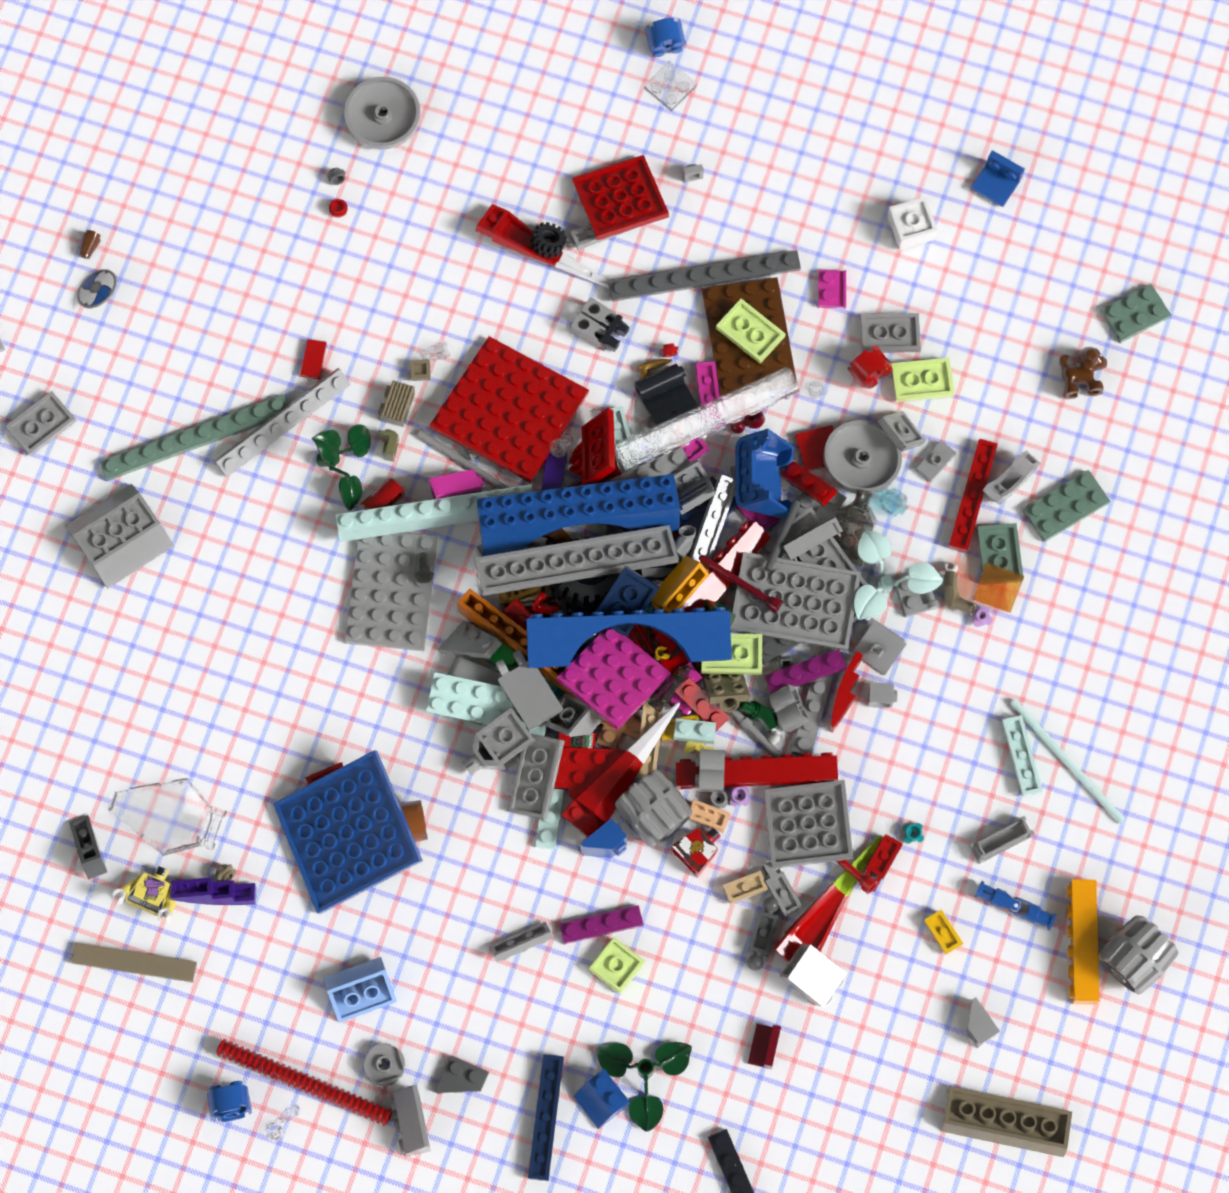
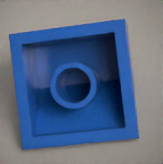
[580,818,627,858]
[573,1069,631,1129]

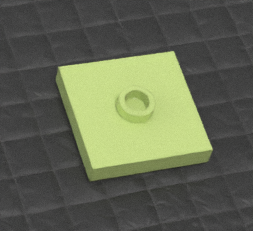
[588,936,646,994]

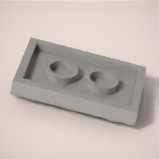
[860,313,921,353]
[5,391,77,457]

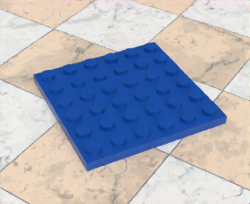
[273,750,423,914]

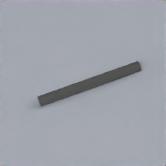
[764,500,801,572]

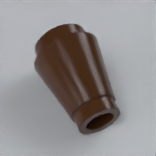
[79,229,101,259]

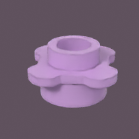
[971,606,993,627]
[729,786,750,807]

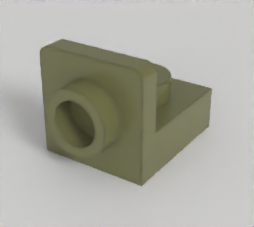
[379,429,399,462]

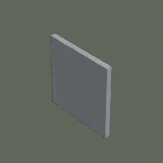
[853,621,907,675]

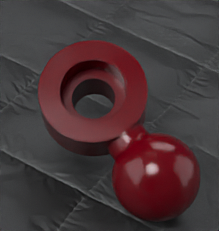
[730,409,765,434]

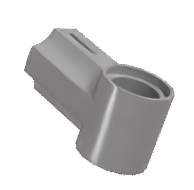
[674,525,697,563]

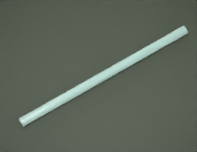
[1010,699,1125,823]

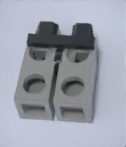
[570,297,630,352]

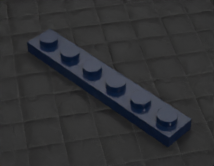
[528,1054,564,1182]

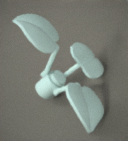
[854,531,943,620]

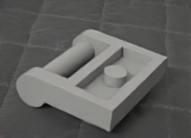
[894,575,940,618]

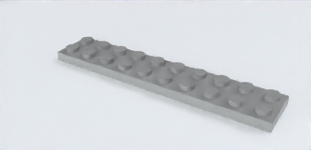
[474,525,679,596]

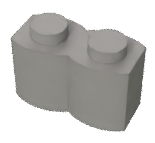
[769,684,810,732]
[695,749,725,793]

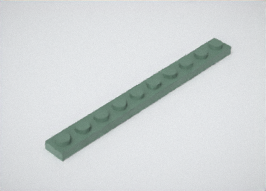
[100,394,288,481]

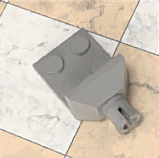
[462,708,535,776]

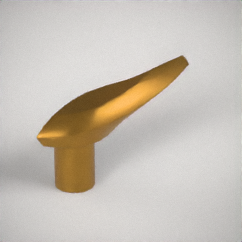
[636,359,672,379]

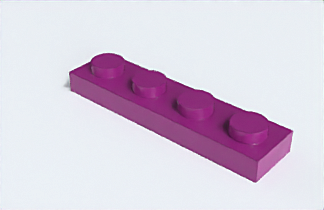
[764,649,846,694]
[559,905,644,945]

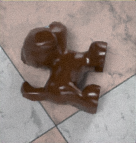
[1059,347,1108,399]

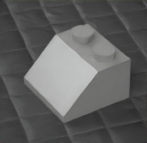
[542,693,602,737]

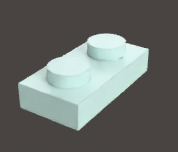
[674,718,716,744]

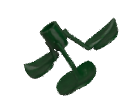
[311,424,371,511]
[597,1042,692,1132]

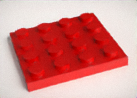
[572,155,669,241]

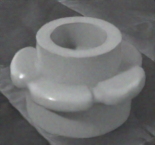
[709,791,728,809]

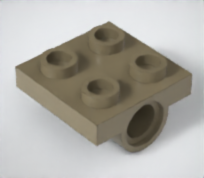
[703,674,750,712]

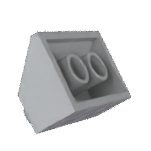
[390,1084,431,1157]

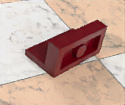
[747,1023,781,1070]

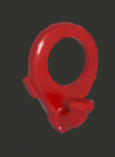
[531,592,560,615]

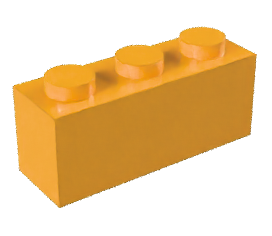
[650,556,710,613]

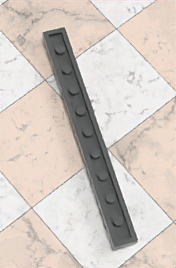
[608,250,801,302]

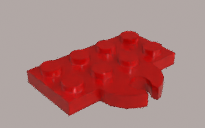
[569,407,615,485]
[554,748,629,800]

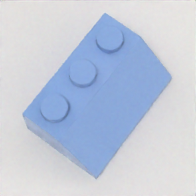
[323,957,397,1023]

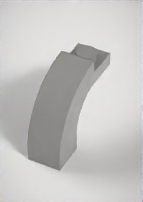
[983,450,1041,505]

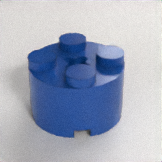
[644,18,686,57]
[207,1081,252,1122]

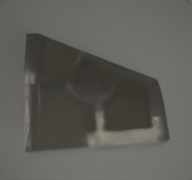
[648,665,692,712]

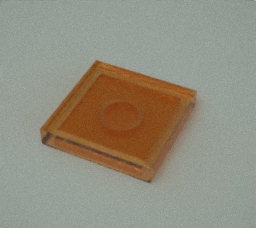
[973,562,1024,613]

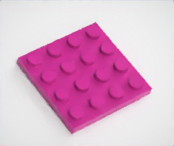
[557,627,671,730]

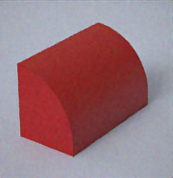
[360,477,405,510]

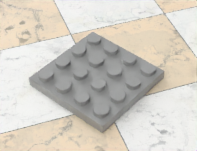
[764,780,854,869]

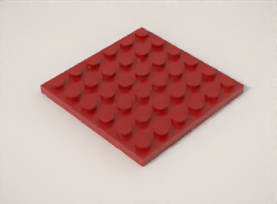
[429,336,589,483]

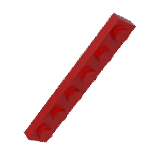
[948,438,998,553]

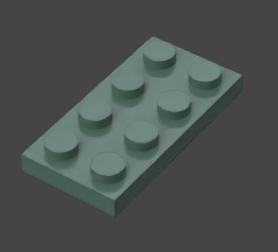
[1023,469,1110,543]

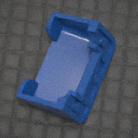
[735,428,794,519]

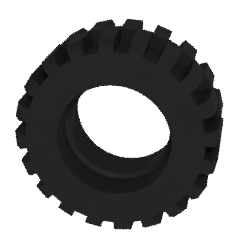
[551,537,620,615]

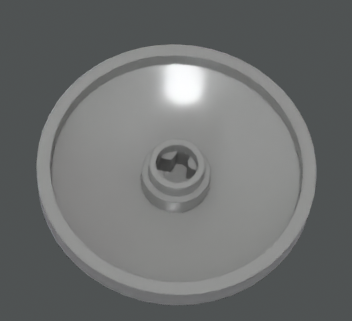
[344,77,421,149]
[823,420,902,495]

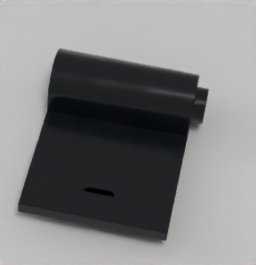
[634,363,701,430]

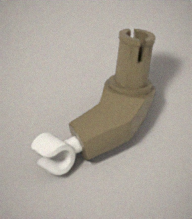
[943,562,976,615]

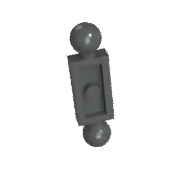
[747,896,779,971]

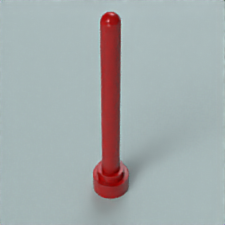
[835,860,878,894]

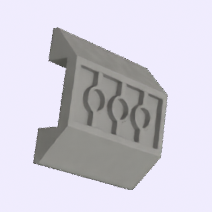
[65,484,174,589]

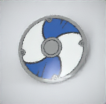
[77,269,117,309]

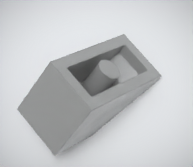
[966,997,1000,1048]

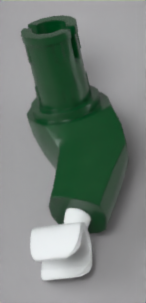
[737,701,784,745]

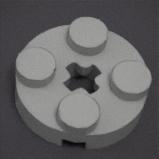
[364,1043,405,1086]

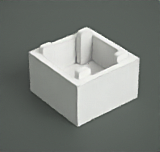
[887,197,938,250]

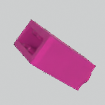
[429,469,484,499]

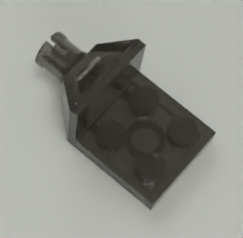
[833,488,877,566]

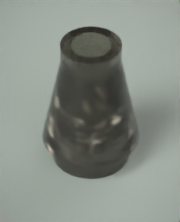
[414,552,434,583]

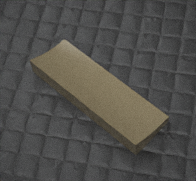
[941,1086,1072,1157]

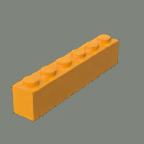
[1066,879,1100,1005]

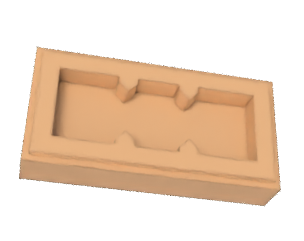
[689,799,731,833]

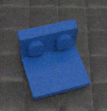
[971,150,1025,207]

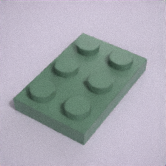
[1101,283,1171,343]
[977,523,1024,585]

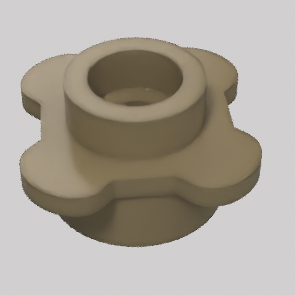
[215,864,236,881]

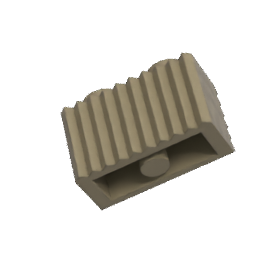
[378,380,415,427]

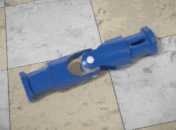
[974,881,1057,931]

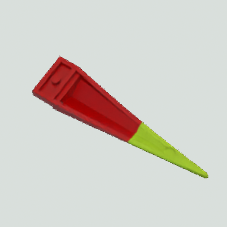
[773,835,882,963]

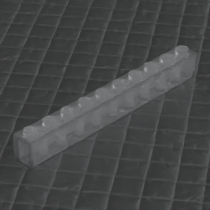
[615,367,800,471]

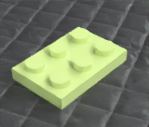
[716,299,786,364]
[891,358,955,402]
[701,633,762,675]

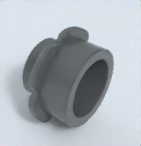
[327,168,345,185]

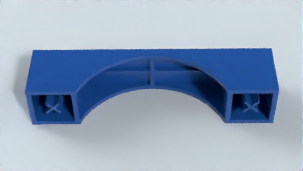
[477,474,680,556]
[526,607,732,668]

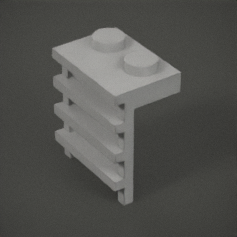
[672,459,716,515]

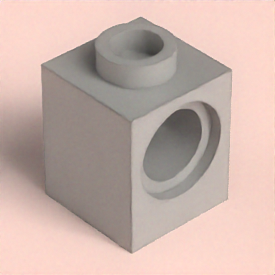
[868,683,897,708]

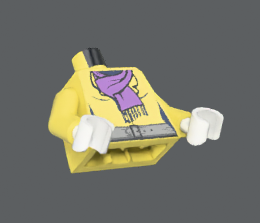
[112,866,176,923]

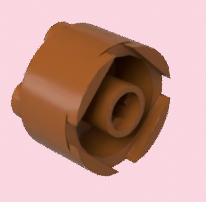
[400,800,428,842]

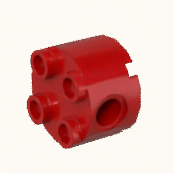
[847,345,893,389]

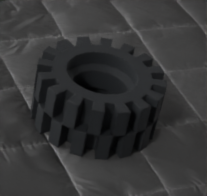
[529,222,567,259]

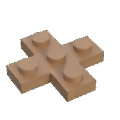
[596,715,642,749]

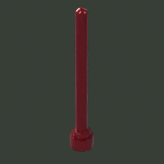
[698,555,783,614]

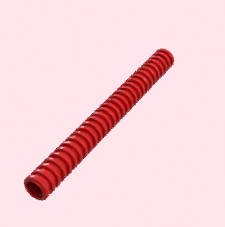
[216,1039,392,1127]

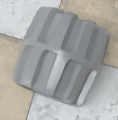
[615,770,693,848]
[1099,915,1179,995]

